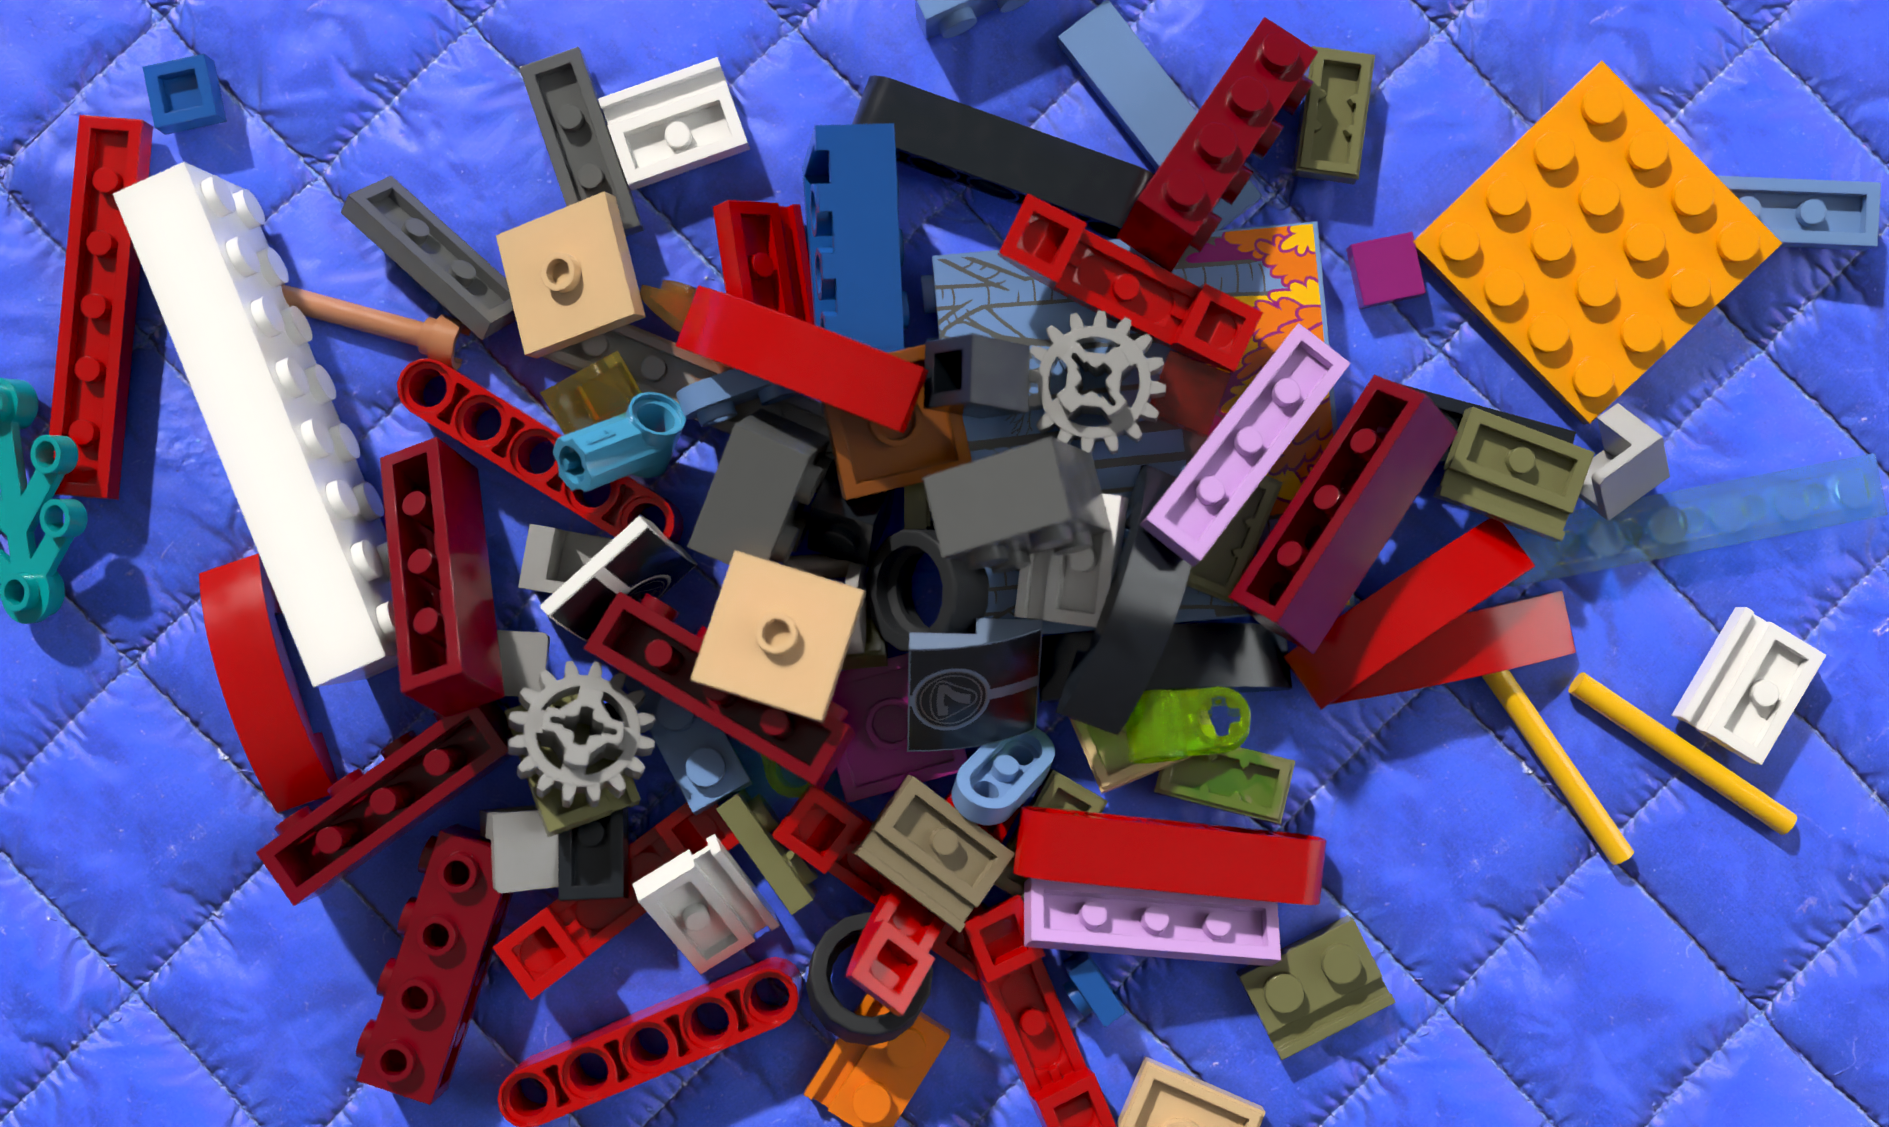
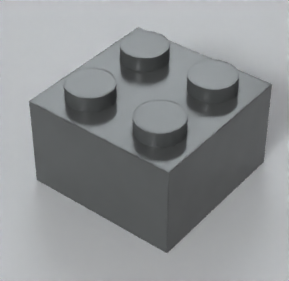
[687,408,834,565]
[923,437,1111,574]

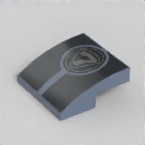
[907,618,1043,751]

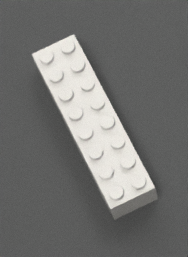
[113,162,399,687]

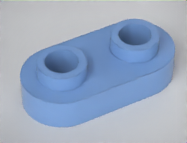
[676,368,798,427]
[951,728,1055,825]

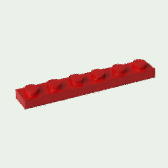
[49,115,153,500]

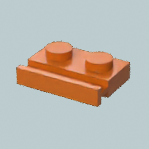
[804,993,951,1127]

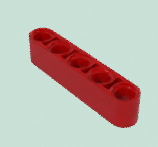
[397,358,684,544]
[1013,806,1327,905]
[498,957,804,1127]

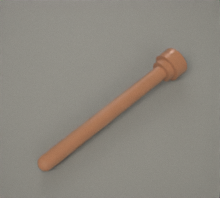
[281,284,471,370]

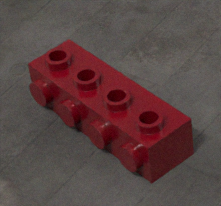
[1117,17,1318,272]
[1229,375,1458,654]
[380,437,505,717]
[583,591,856,790]
[256,700,514,906]
[356,824,513,1105]

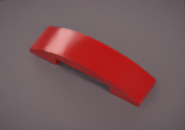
[998,193,1263,373]
[675,285,929,434]
[1283,518,1535,710]
[199,553,338,813]
[1329,591,1576,705]
[772,783,989,981]
[845,790,1024,1016]
[492,802,740,1000]
[962,894,1117,1127]

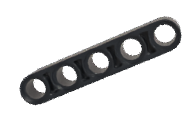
[852,75,1154,239]

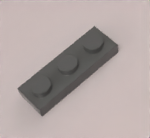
[519,47,644,236]
[341,176,516,340]

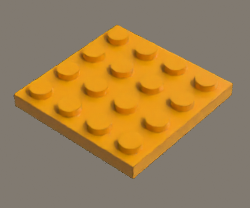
[1413,61,1783,424]

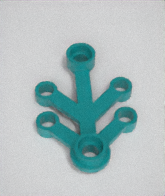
[0,378,88,624]

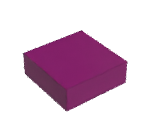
[1346,232,1426,310]

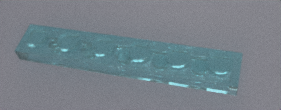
[1504,453,1888,587]

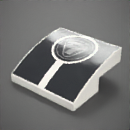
[540,516,697,642]

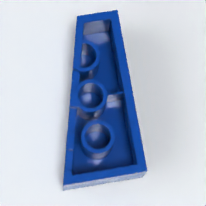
[802,123,909,414]

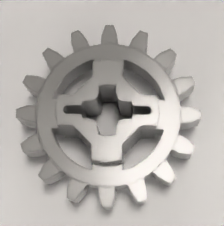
[1028,311,1166,455]
[508,661,655,808]

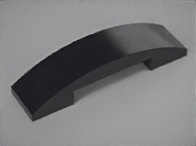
[1055,465,1191,735]
[1039,623,1292,703]

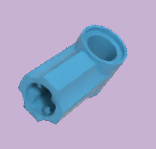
[553,392,686,492]

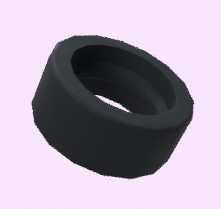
[866,529,989,652]
[806,912,933,1046]

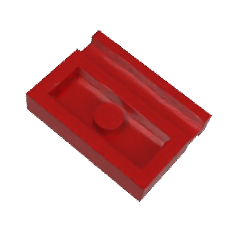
[713,200,815,325]

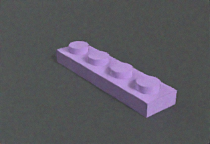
[1140,323,1351,567]
[1024,878,1281,966]

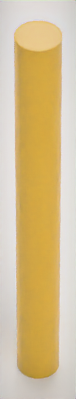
[1482,670,1634,865]
[1568,672,1797,835]

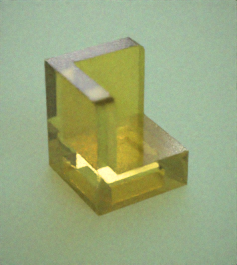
[540,350,642,435]

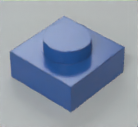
[142,54,227,135]
[1062,951,1126,1027]

